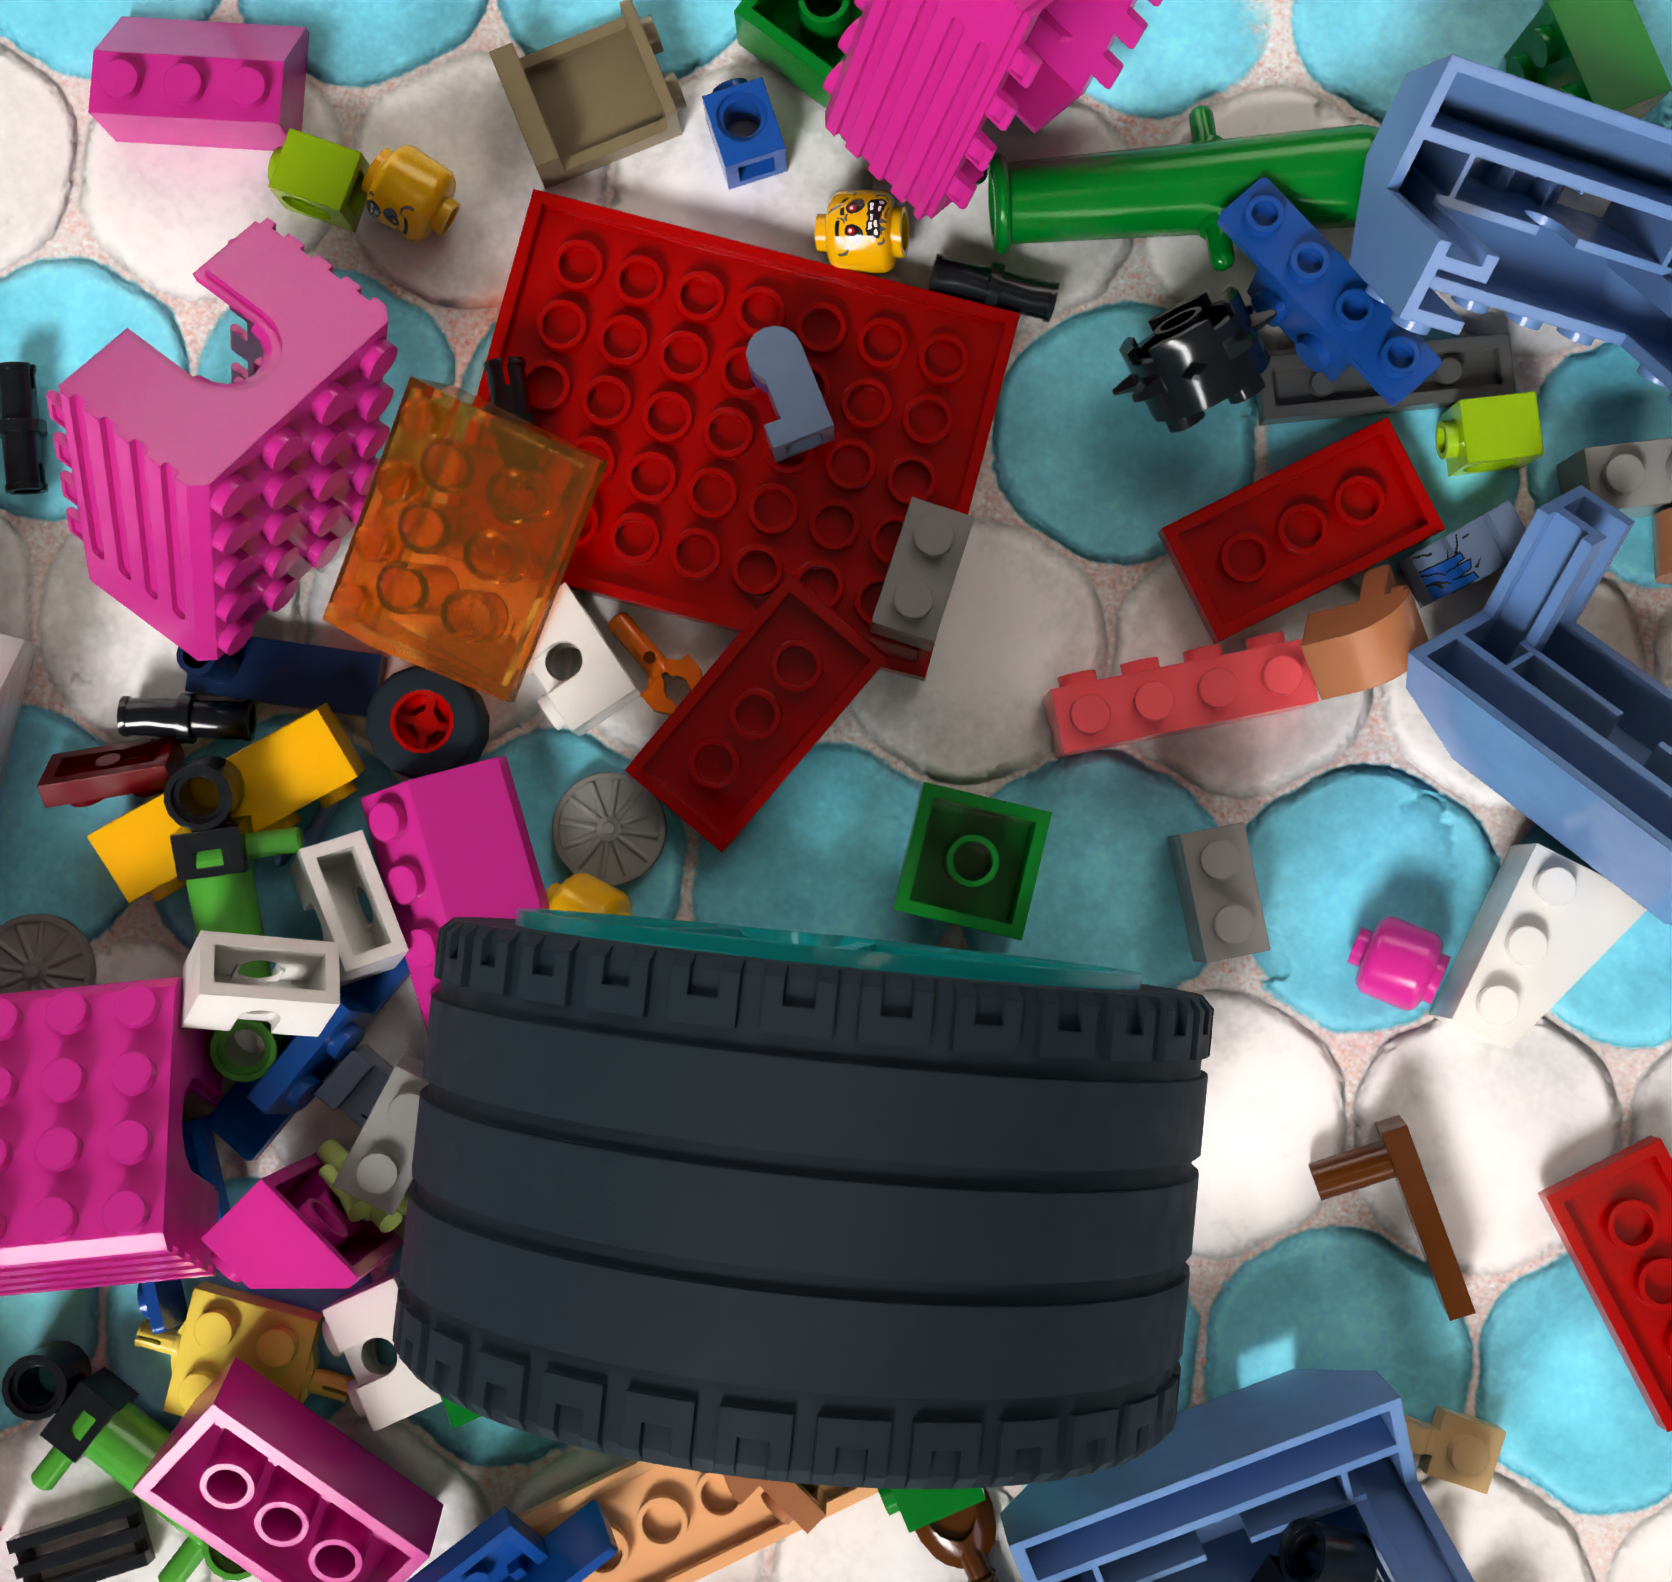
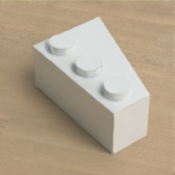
[1429,843,1647,1049]

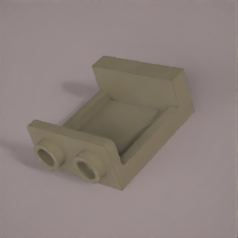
[489,0,687,189]

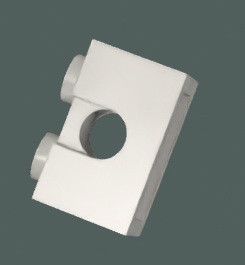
[501,582,641,737]
[289,830,409,987]
[181,930,340,1037]
[322,1270,442,1432]

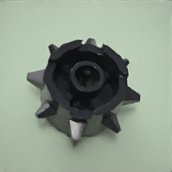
[1112,286,1278,433]

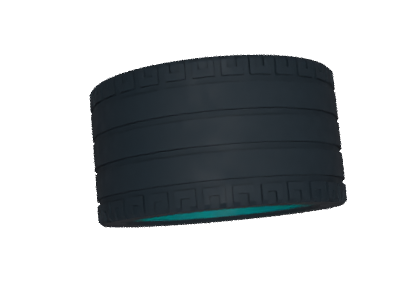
[392,908,1214,1489]

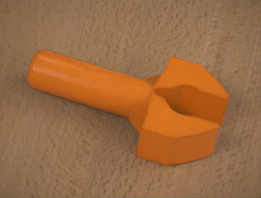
[608,612,703,716]

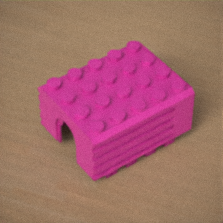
[823,0,1163,221]
[46,217,398,661]
[0,977,223,1296]

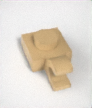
[1404,1405,1506,1494]

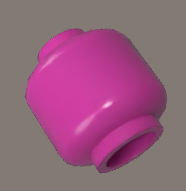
[1347,916,1451,1011]

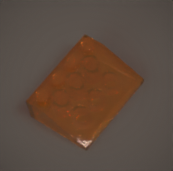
[323,376,608,702]

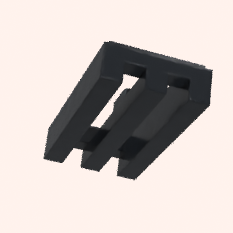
[6,1496,156,1582]

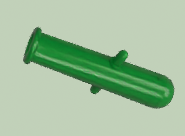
[988,105,1379,272]

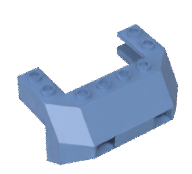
[1349,54,1672,403]
[1406,485,1672,925]
[1000,1369,1475,1582]

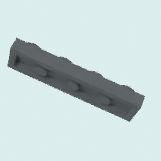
[1256,333,1516,426]

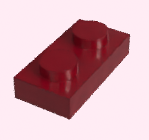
[37,737,185,808]

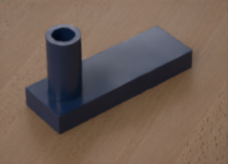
[176,637,387,718]

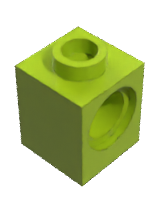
[268,128,370,232]
[1435,391,1544,477]

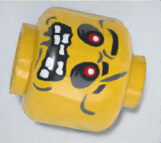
[361,145,461,242]
[815,190,909,275]

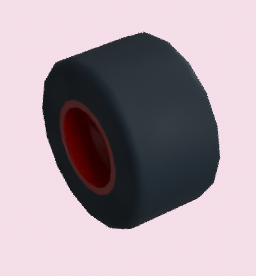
[366,665,490,779]

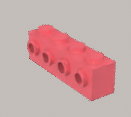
[1043,631,1319,758]

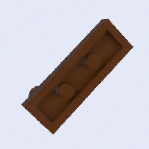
[1308,1115,1476,1321]

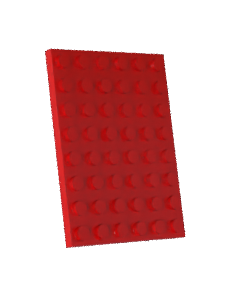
[434,189,1021,681]

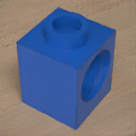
[702,77,787,190]

